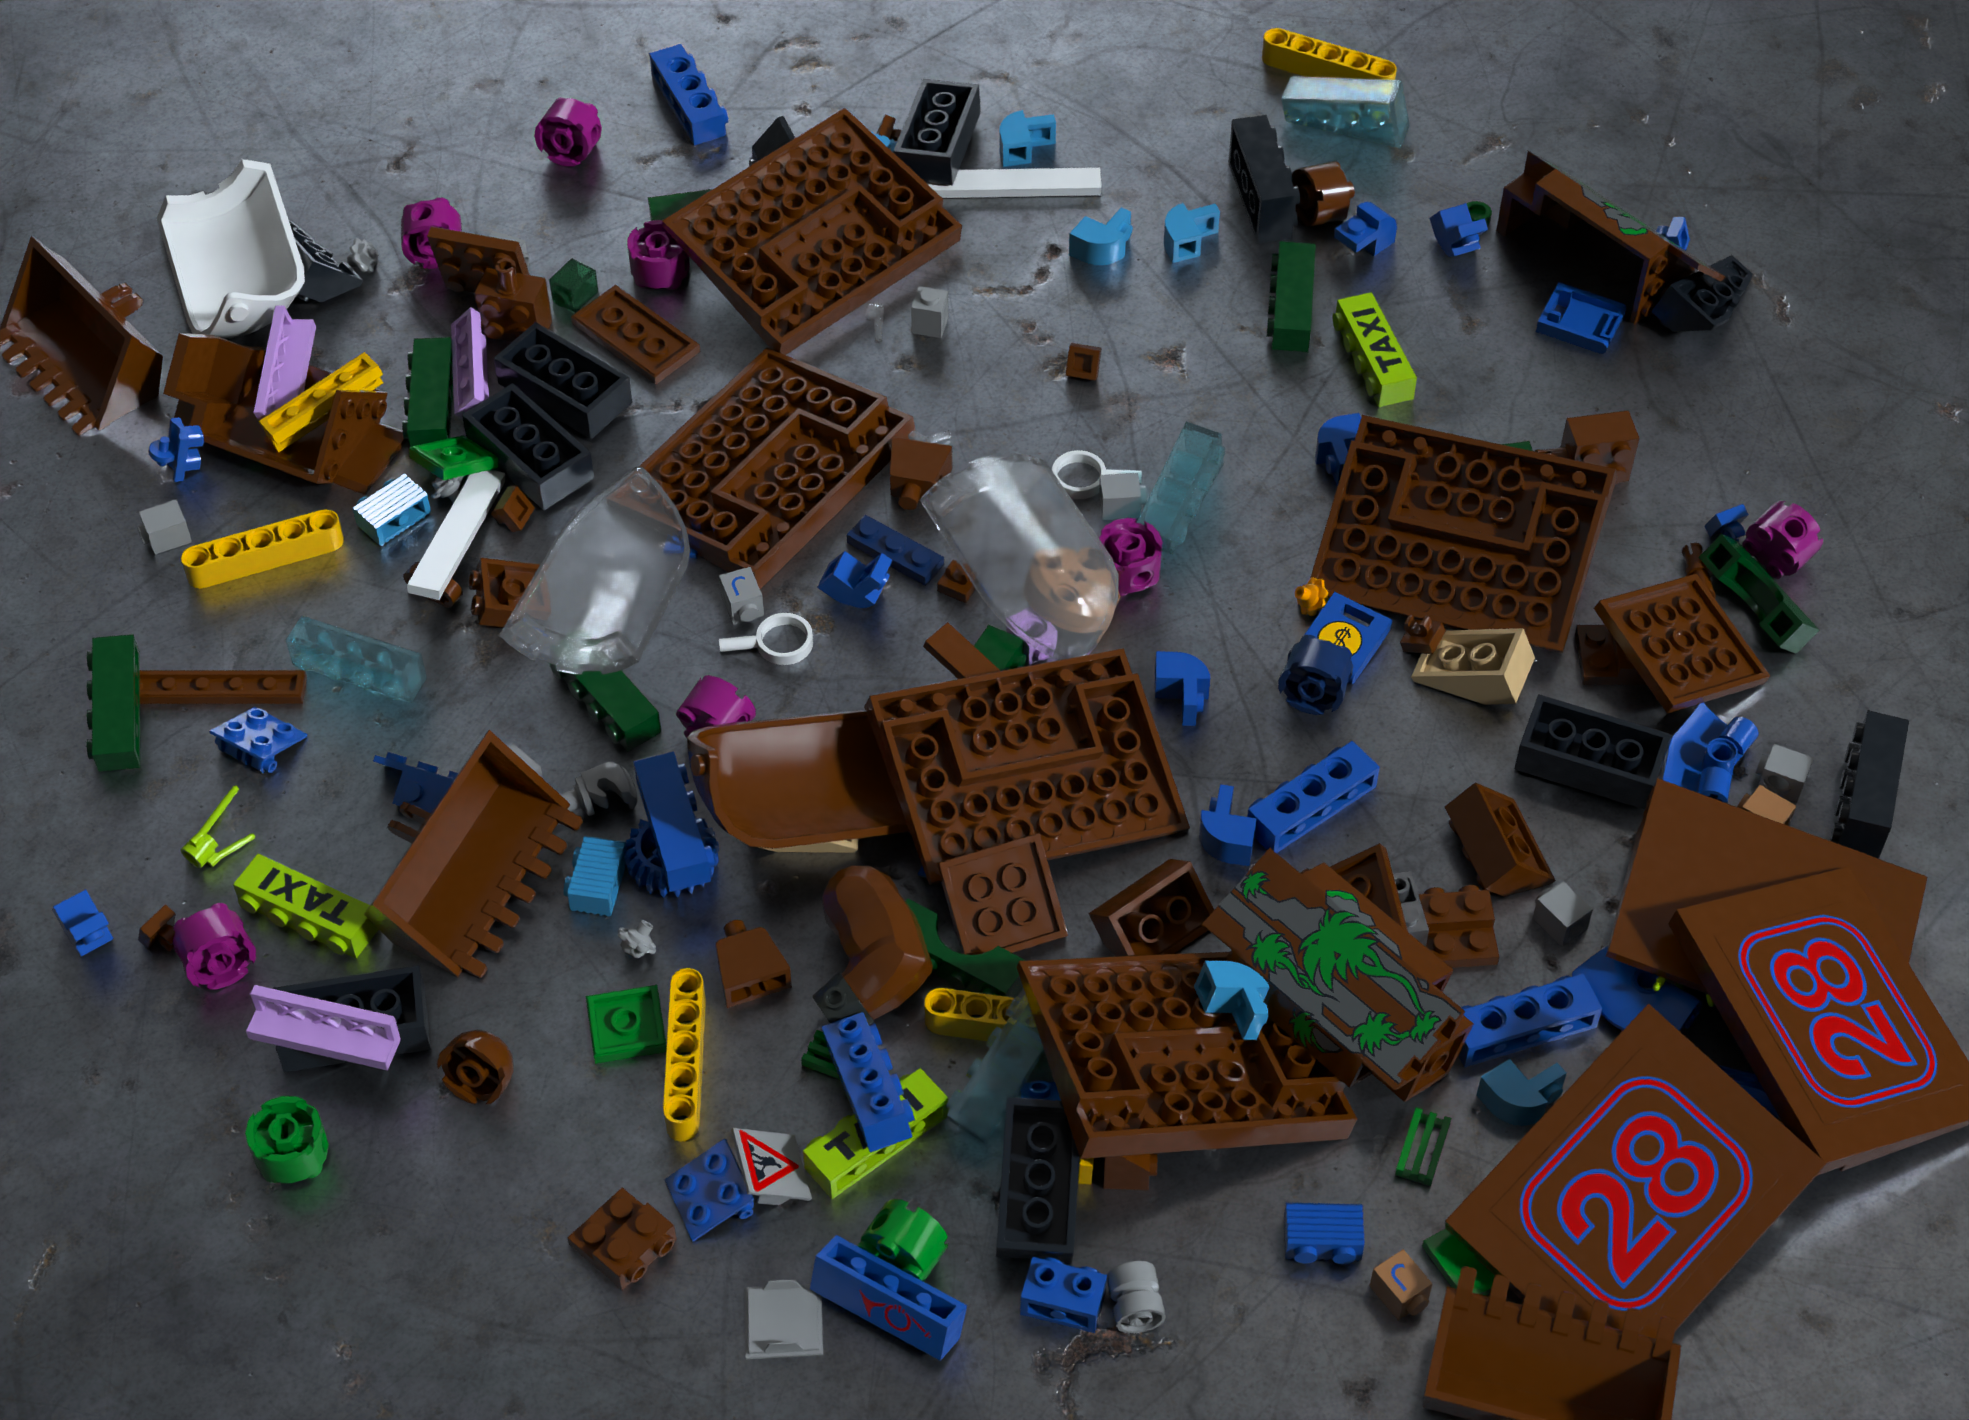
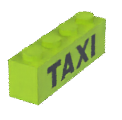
[1332,292,1417,407]
[233,853,379,959]
[803,1068,949,1199]

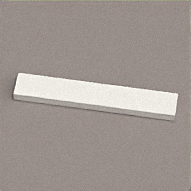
[926,168,1101,198]
[407,470,505,600]

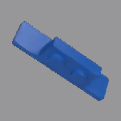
[373,752,458,813]

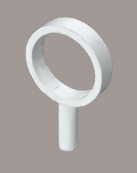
[1052,450,1142,499]
[719,613,813,665]

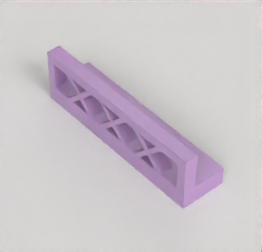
[254,305,316,430]
[451,307,489,419]
[246,985,401,1071]

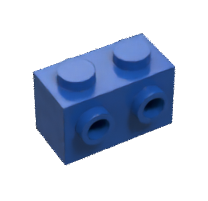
[1020,1256,1107,1333]

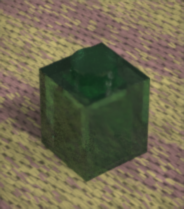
[549,258,599,313]

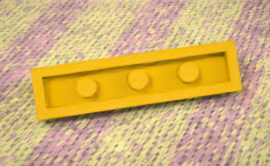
[259,352,383,452]

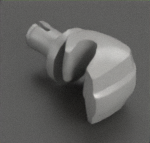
[560,762,638,817]

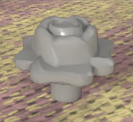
[347,238,379,273]
[431,476,464,504]
[618,920,656,958]

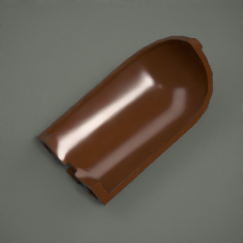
[687,710,910,849]

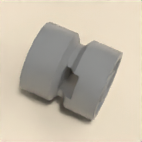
[1107,1261,1166,1333]

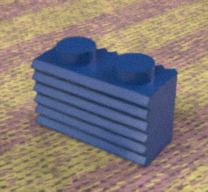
[1284,1203,1365,1264]

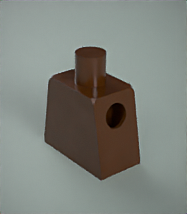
[890,437,953,510]
[716,920,792,1008]

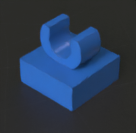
[1656,217,1690,250]
[1704,504,1749,542]

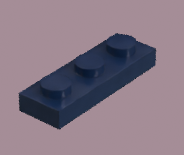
[846,515,944,586]

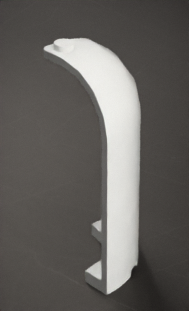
[157,159,305,339]

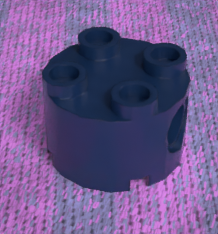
[1278,635,1353,715]

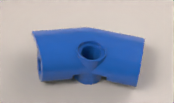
[1663,703,1759,804]
[1572,946,1703,1031]

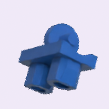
[149,417,204,482]

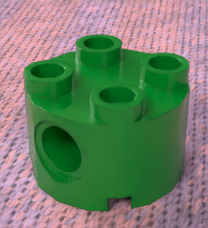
[245,1096,329,1183]
[857,1199,949,1282]

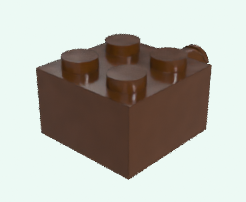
[475,258,552,342]
[1535,410,1640,484]

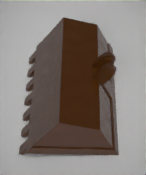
[0,236,163,436]
[364,730,583,978]
[1423,1266,1681,1420]

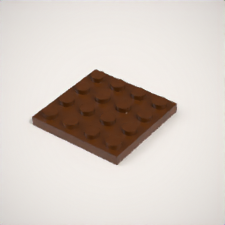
[1593,574,1770,713]

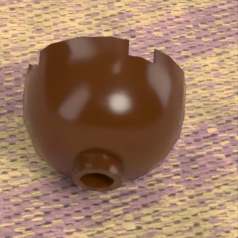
[437,1030,514,1105]

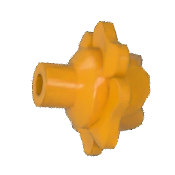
[1295,577,1329,616]

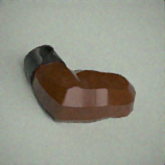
[812,866,933,1025]

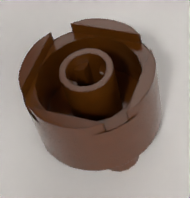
[1292,161,1355,226]

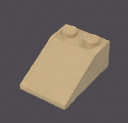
[1411,628,1535,705]

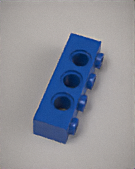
[649,44,729,146]
[1247,741,1380,853]
[1458,973,1603,1068]

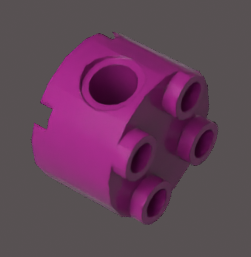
[534,97,602,167]
[401,197,462,269]
[627,220,690,290]
[1742,501,1823,579]
[1096,518,1163,596]
[676,675,756,738]
[173,903,256,989]

